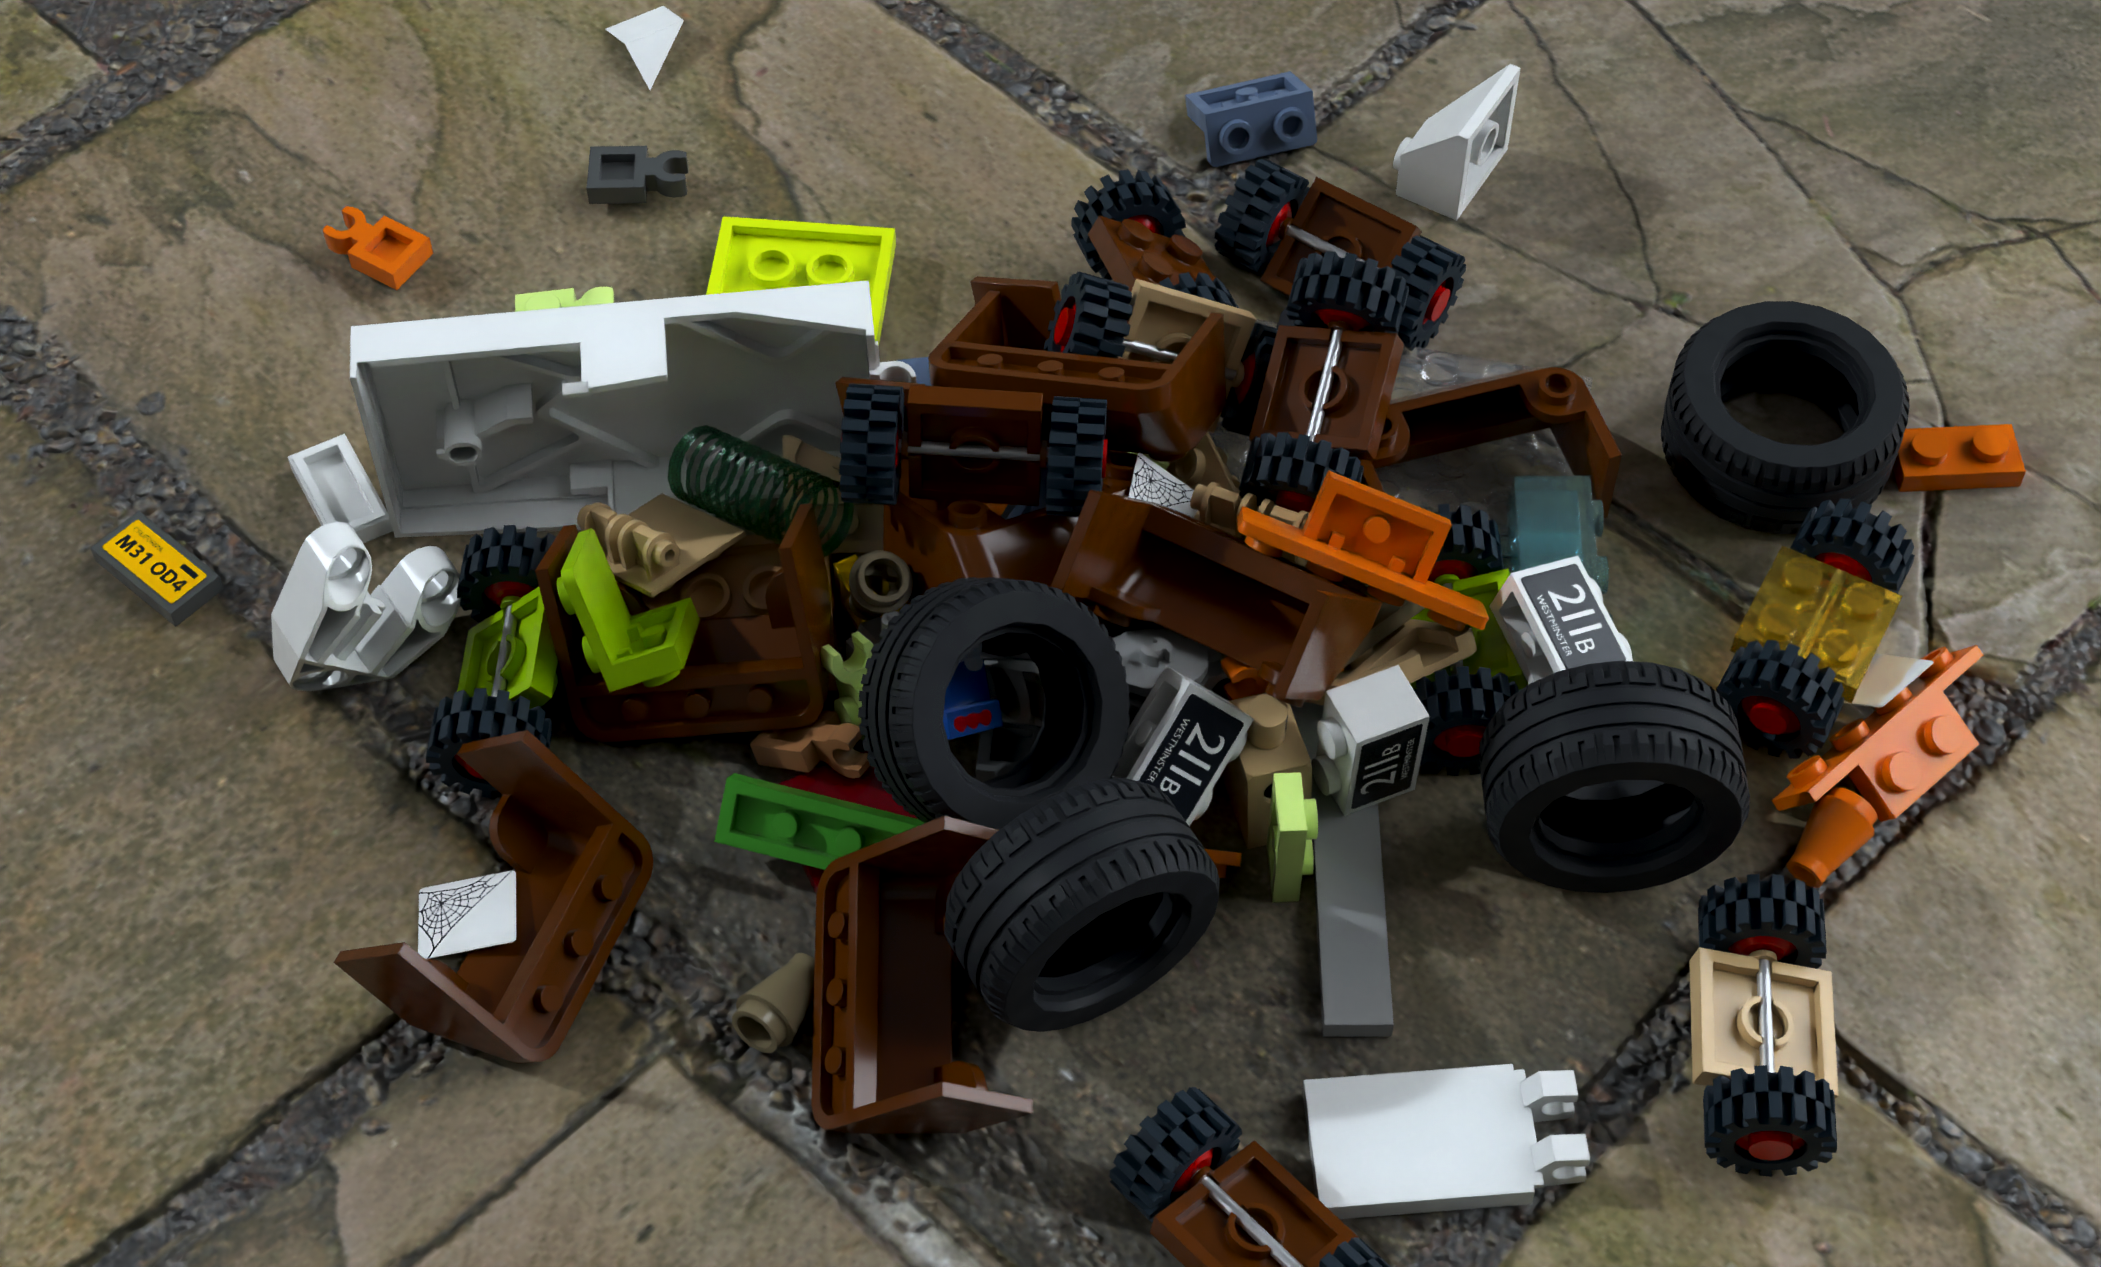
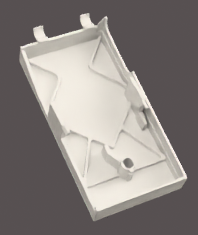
[350,280,916,538]

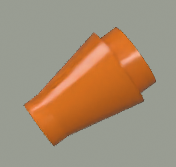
[1786,787,1877,888]

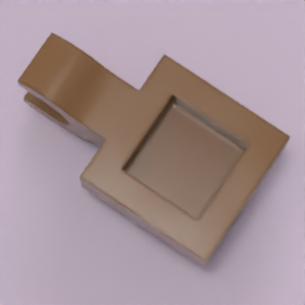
[750,710,870,779]

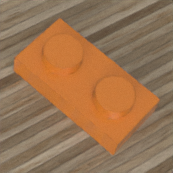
[1892,424,2026,492]

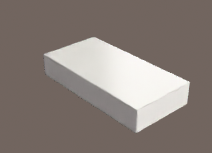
[288,434,393,543]

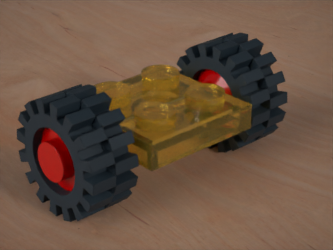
[1716,498,1915,759]

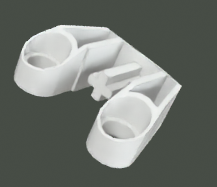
[271,522,461,691]

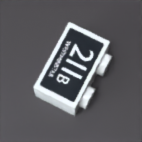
[1490,555,1633,684]
[1110,665,1254,827]
[1311,665,1430,816]

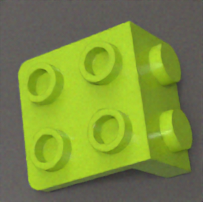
[557,528,700,692]

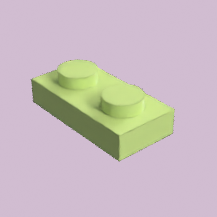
[1267,772,1318,902]

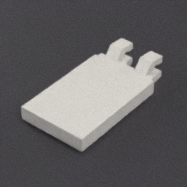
[1303,1064,1590,1219]

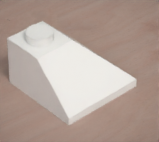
[1393,64,1521,221]

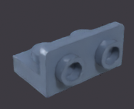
[1185,71,1317,167]

